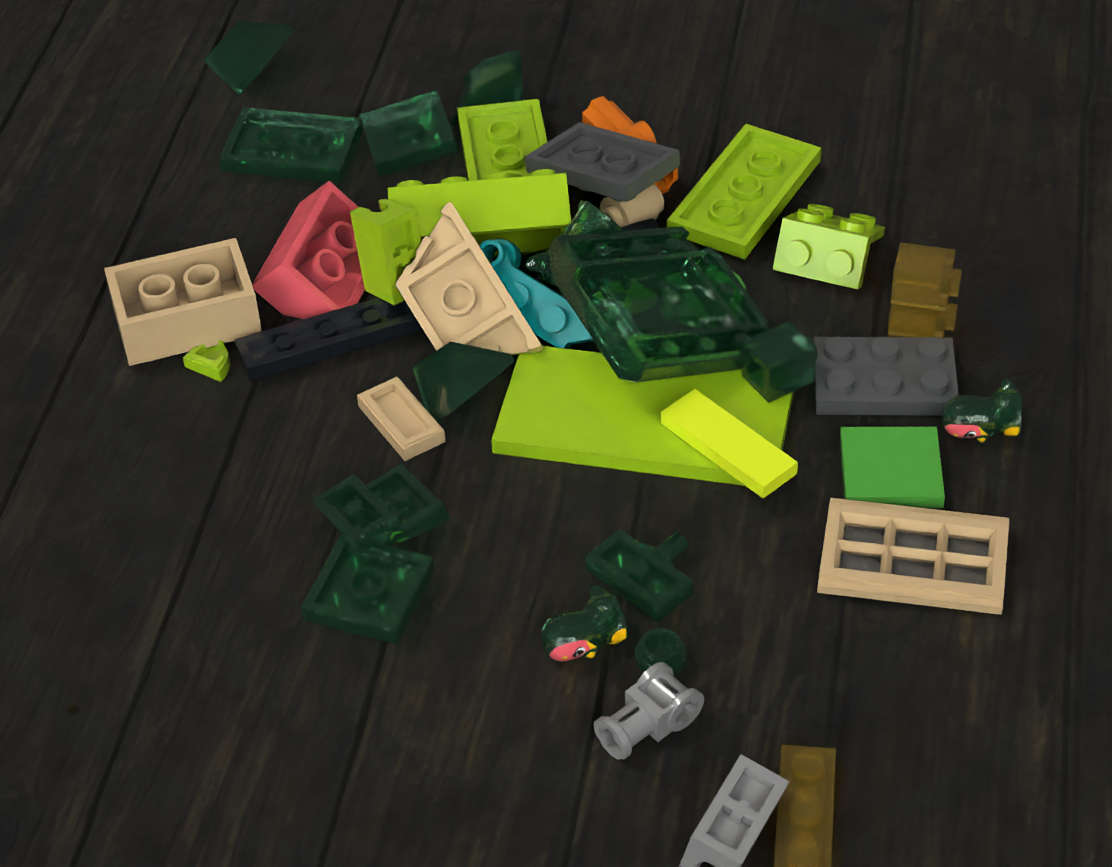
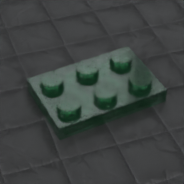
[219,107,363,183]

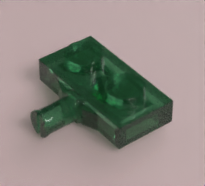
[585,529,693,622]

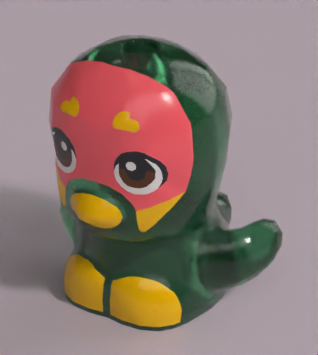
[942,379,1022,443]
[541,585,628,662]

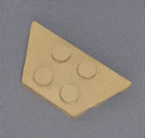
[395,201,544,363]

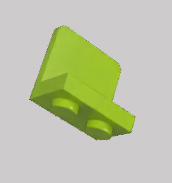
[773,204,885,290]

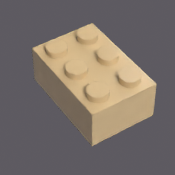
[104,238,262,366]

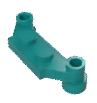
[479,239,631,349]

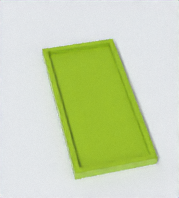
[491,346,795,486]

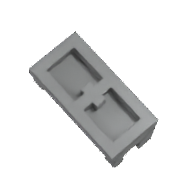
[679,754,790,867]

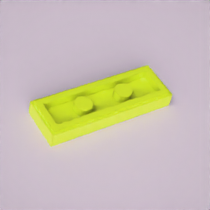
[661,389,798,499]

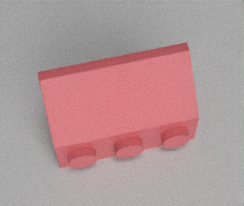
[252,181,365,319]

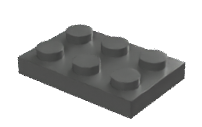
[525,122,680,202]
[813,336,959,416]

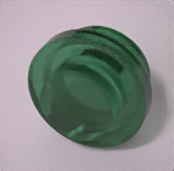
[635,628,687,675]

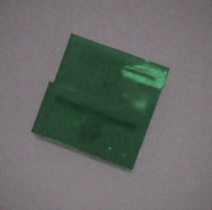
[313,464,450,549]

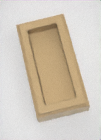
[357,377,445,461]

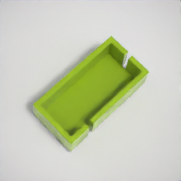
[387,169,571,258]

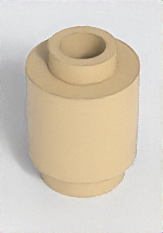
[599,184,664,231]

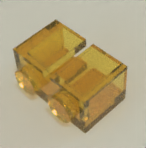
[888,242,962,338]

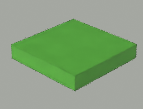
[840,427,945,508]

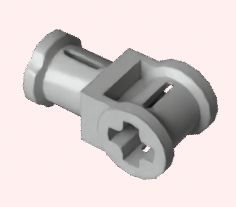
[594,662,704,760]

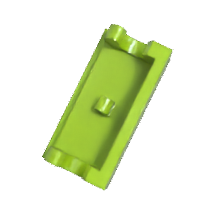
[350,199,422,306]

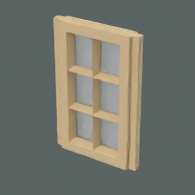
[817,498,1009,615]

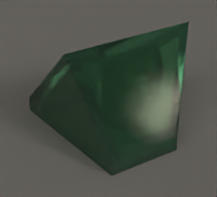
[203,20,294,95]
[449,50,524,126]
[412,341,515,421]

